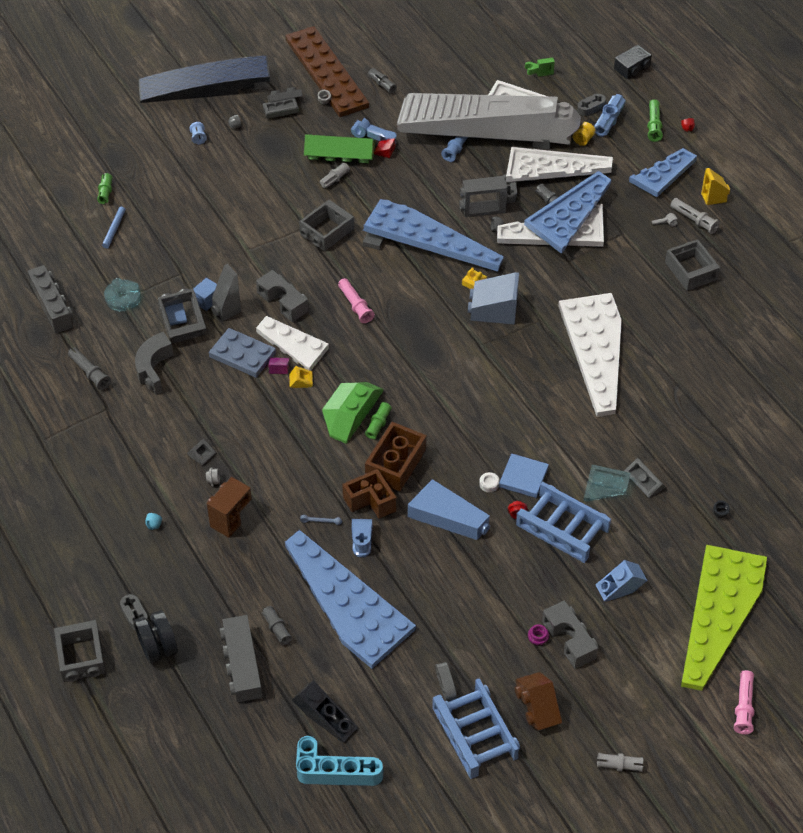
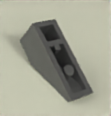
[211,264,241,321]

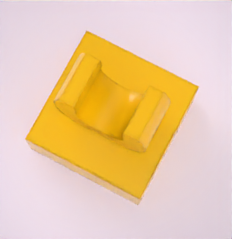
[462,268,487,289]

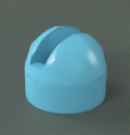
[145,513,163,530]

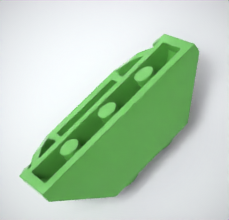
[322,382,383,444]

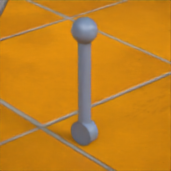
[300,515,342,525]

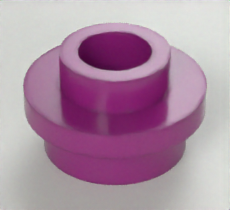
[528,624,549,645]

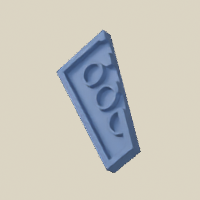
[629,148,697,197]

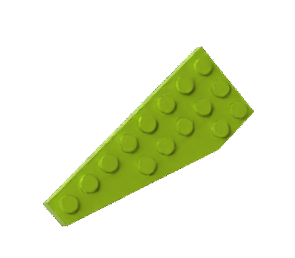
[681,545,767,691]

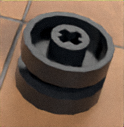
[133,610,178,664]

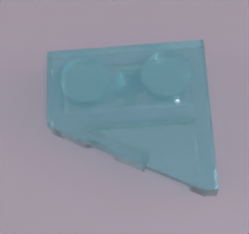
[584,465,631,502]

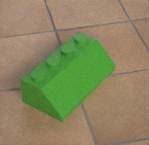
[304,135,376,163]

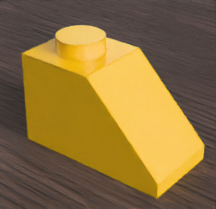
[701,168,730,205]

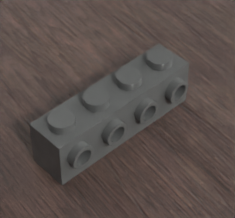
[27,265,73,334]
[219,615,262,702]

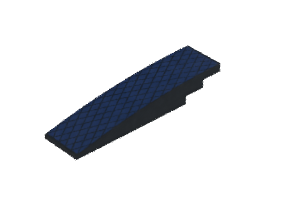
[139,55,270,103]

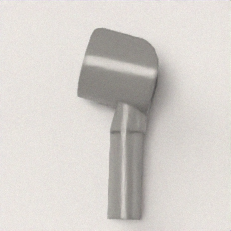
[652,213,678,227]

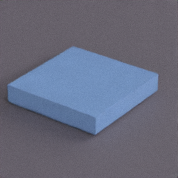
[499,453,549,498]

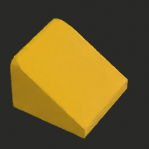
[289,366,313,388]

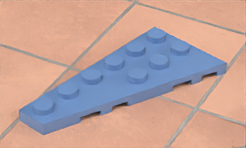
[524,171,611,254]

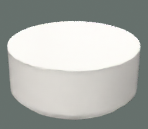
[480,472,499,492]

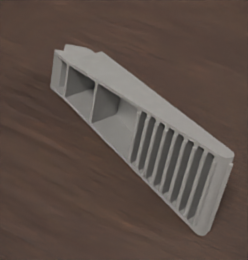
[397,93,581,144]

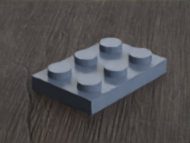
[209,328,276,378]

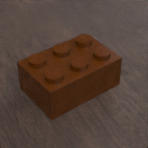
[365,422,427,491]

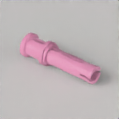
[338,278,375,323]
[734,670,755,734]

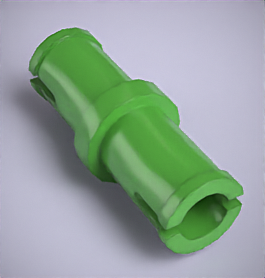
[97,173,113,204]
[365,402,392,439]

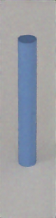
[102,207,126,248]

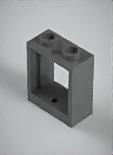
[459,176,507,218]
[299,200,354,251]
[665,239,720,291]
[158,289,206,344]
[54,620,106,682]

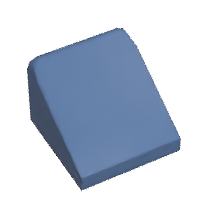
[165,303,187,326]

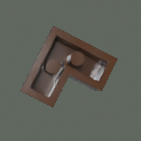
[342,469,396,519]
[207,477,252,538]
[514,672,562,730]

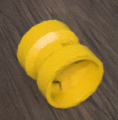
[573,122,596,146]

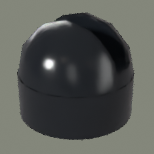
[713,500,730,518]

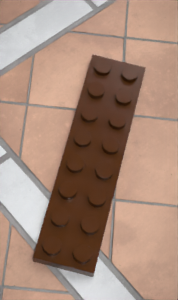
[285,26,369,117]

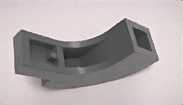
[135,332,173,395]

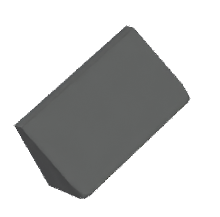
[624,458,666,498]

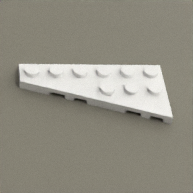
[506,147,613,182]
[497,204,604,247]

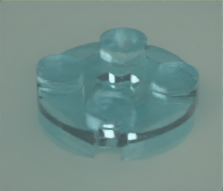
[104,278,141,311]

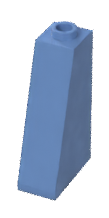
[408,479,490,540]

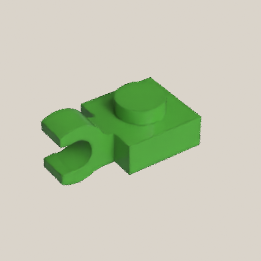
[525,58,555,77]

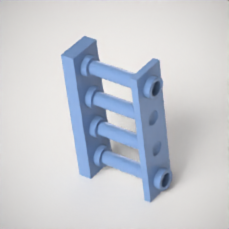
[516,482,611,563]
[432,679,520,779]

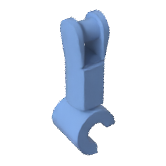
[351,118,396,144]

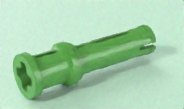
[647,100,663,142]

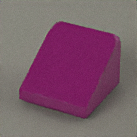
[268,358,289,374]

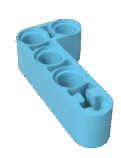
[296,736,383,786]

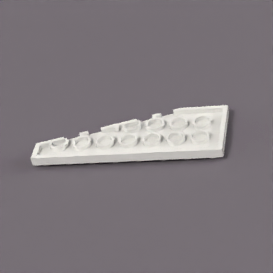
[558,293,621,417]

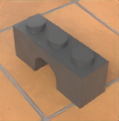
[256,270,309,322]
[542,600,599,669]

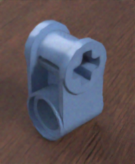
[352,519,372,557]

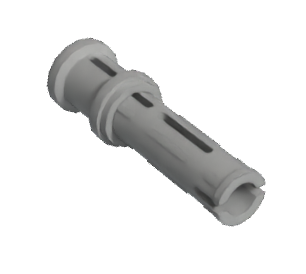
[670,198,720,234]

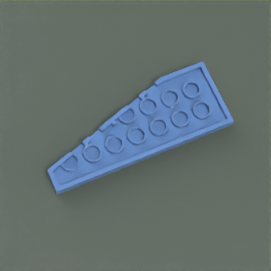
[363,199,504,271]
[285,530,416,669]

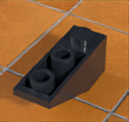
[291,680,358,743]

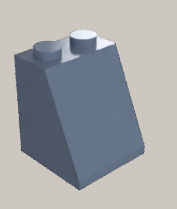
[468,273,519,324]

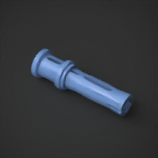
[441,136,468,162]

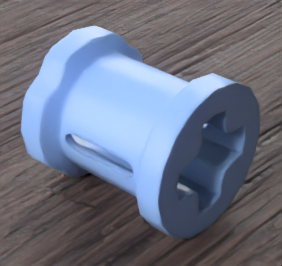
[189,122,207,145]

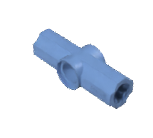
[594,94,626,137]

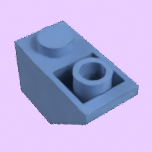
[596,560,647,602]

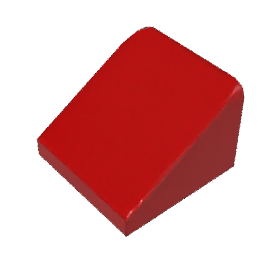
[374,138,395,158]

